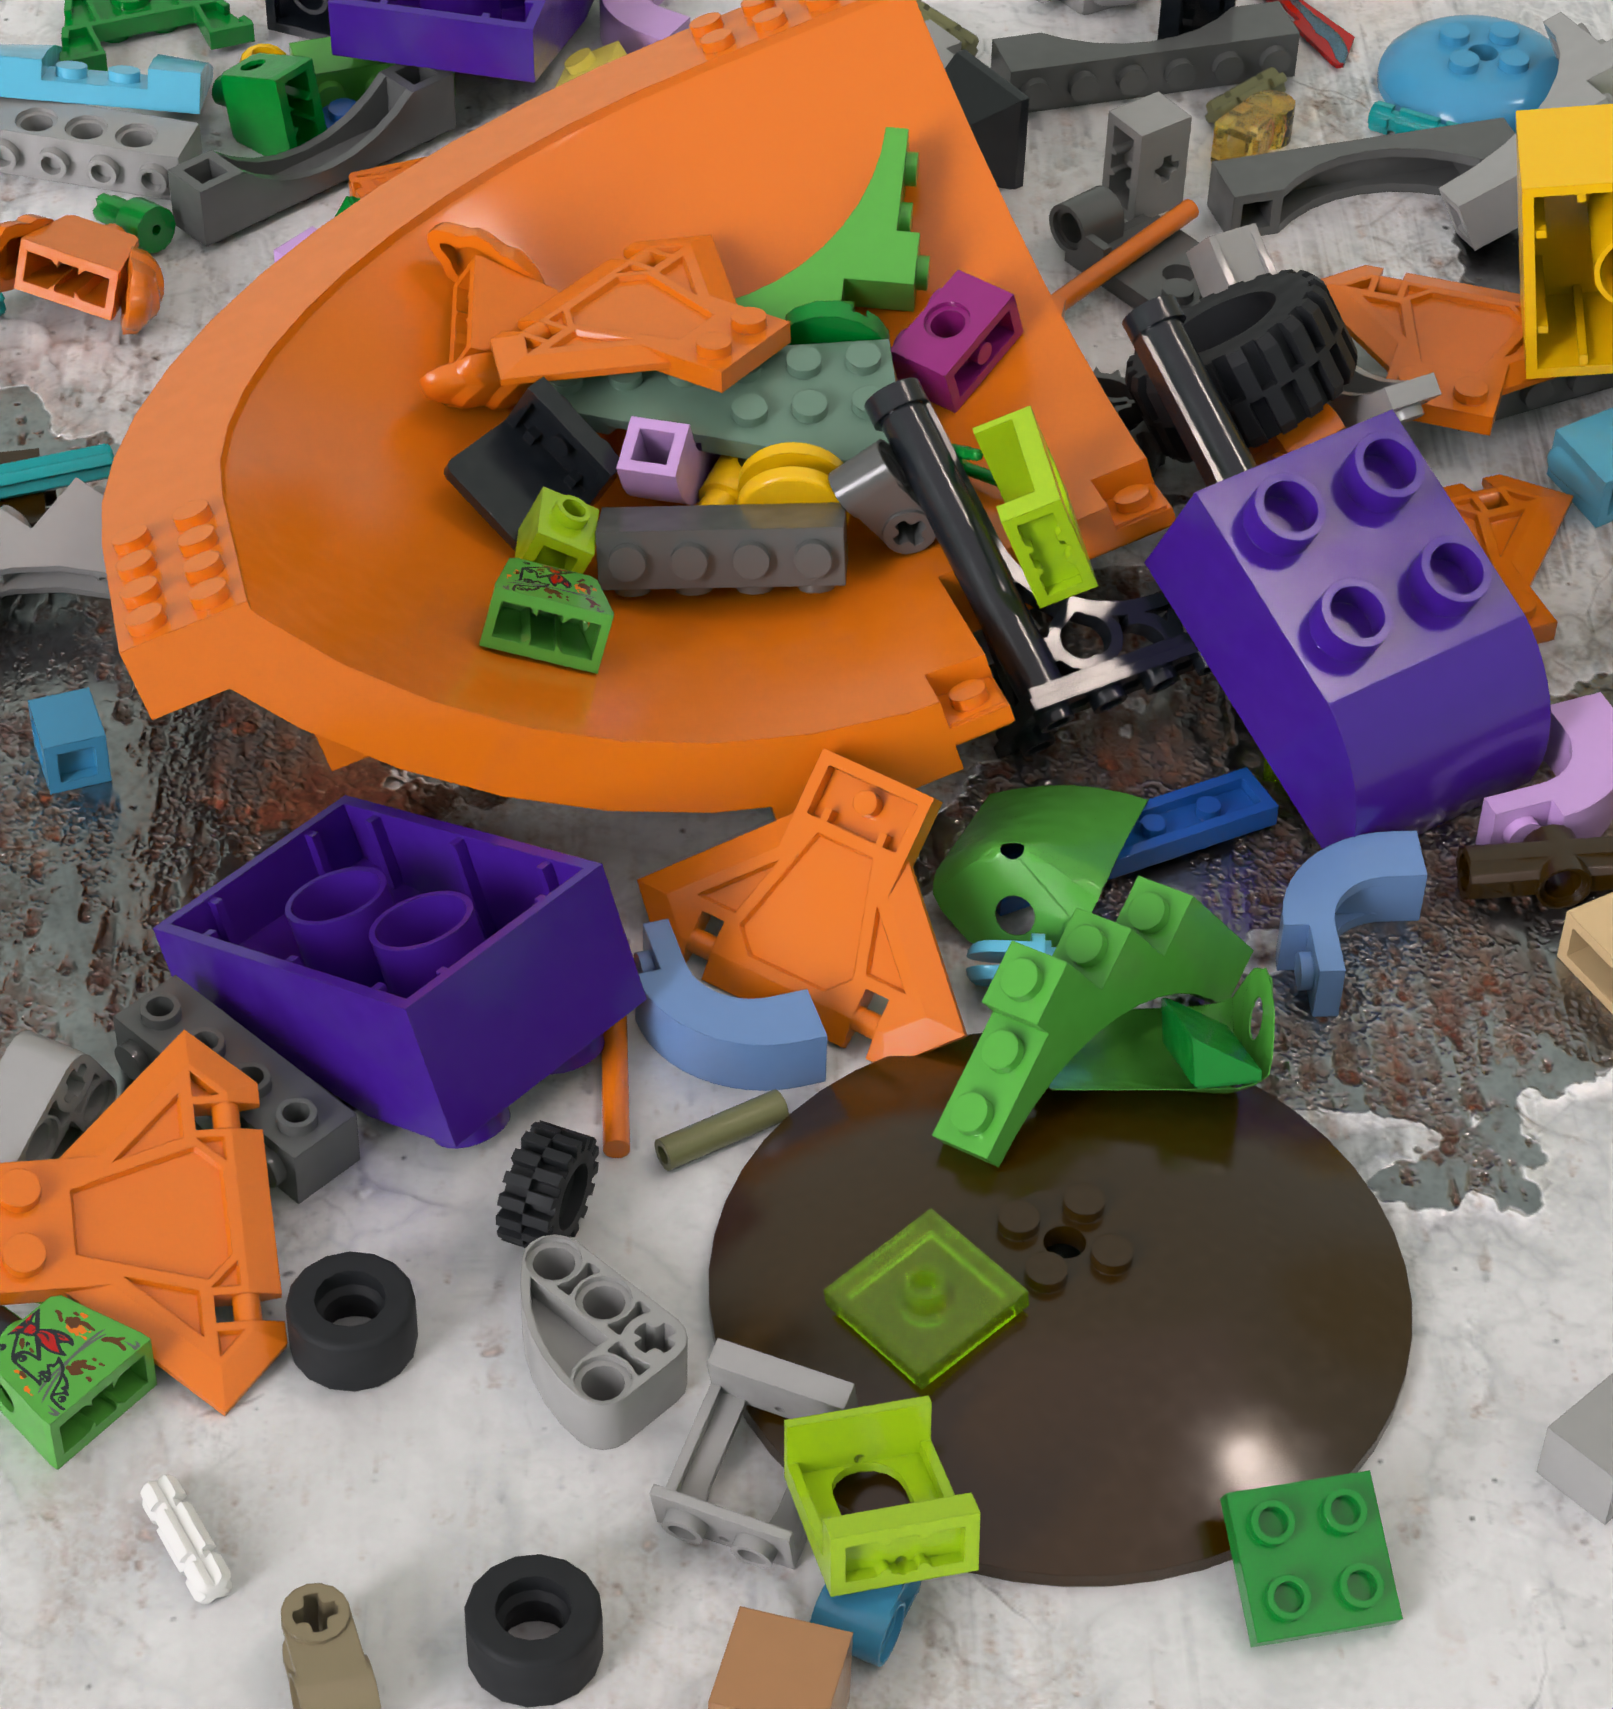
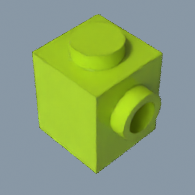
[515,486,599,574]

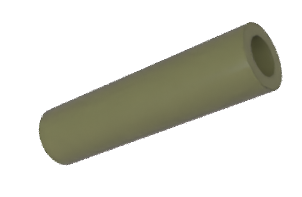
[654,1089,789,1171]

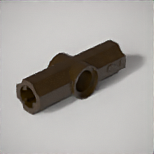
[1456,824,1613,909]

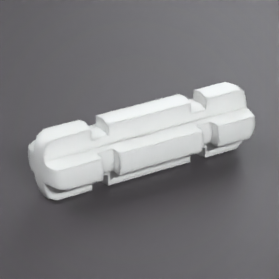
[140,1474,232,1604]

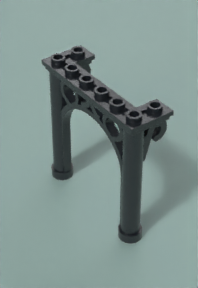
[864,294,1257,759]

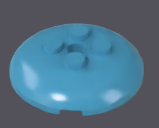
[1377,15,1559,133]

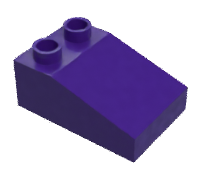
[328,0,594,83]
[153,795,647,1149]

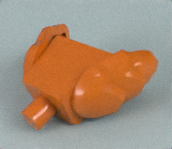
[0,214,164,335]
[419,222,559,410]

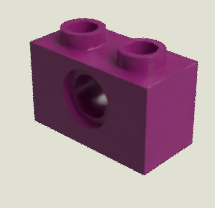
[891,270,1024,413]

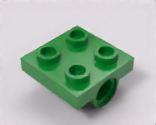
[1220,1470,1403,1648]

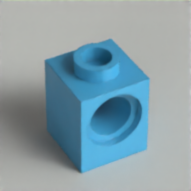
[28,687,112,794]

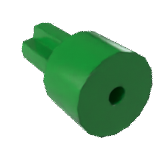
[92,193,176,253]

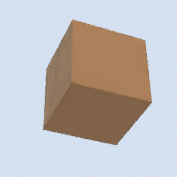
[708,1606,853,1709]

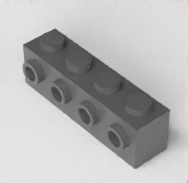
[595,502,848,597]
[113,975,360,1204]

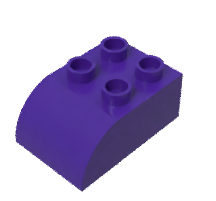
[1144,409,1551,849]

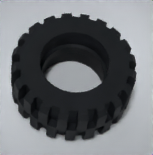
[1125,269,1358,464]

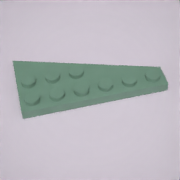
[548,339,896,463]

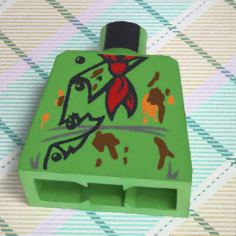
[479,558,614,674]
[0,1295,157,1470]

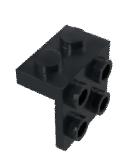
[444,376,619,551]

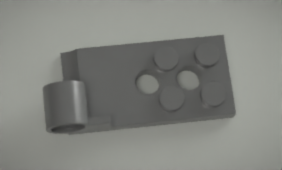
[1049,185,1202,310]

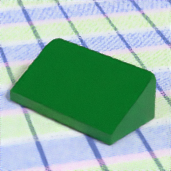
[1161,998,1262,1089]

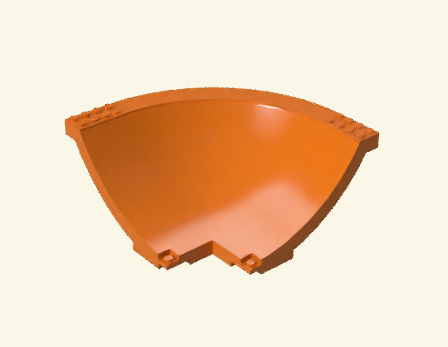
[102,0,1176,821]

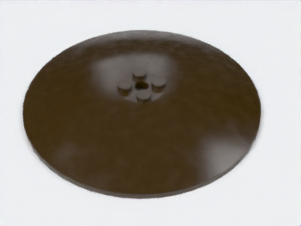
[709,1033,1412,1587]

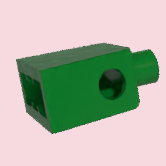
[212,53,327,156]

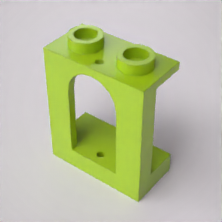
[972,406,1098,609]
[784,1395,980,1597]

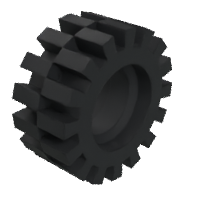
[496,1120,599,1248]

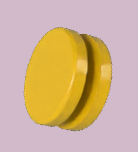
[737,442,850,525]

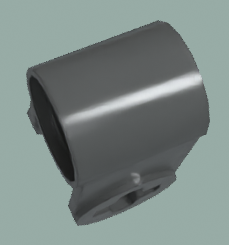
[829,439,936,554]

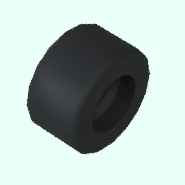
[285,1251,418,1392]
[464,1554,603,1708]

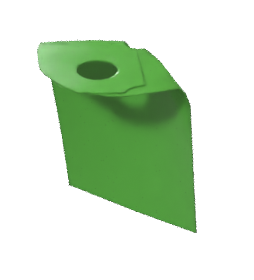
[933,785,1149,947]
[1049,967,1275,1094]

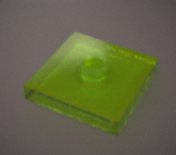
[824,1208,1029,1390]

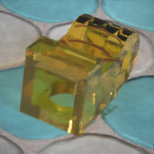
[1210,90,1295,162]

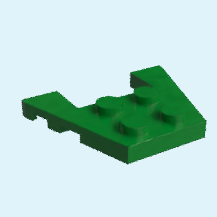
[59,0,255,71]

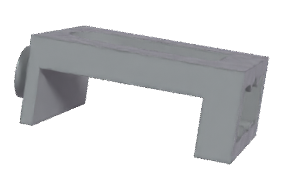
[649,1338,858,1570]

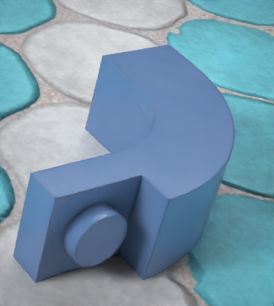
[1275,831,1428,1017]
[634,919,828,1091]

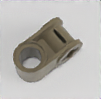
[281,1583,381,1709]

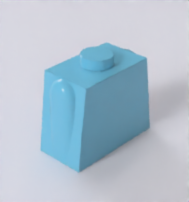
[1547,407,1613,528]

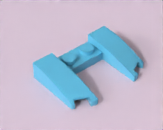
[0,44,213,114]

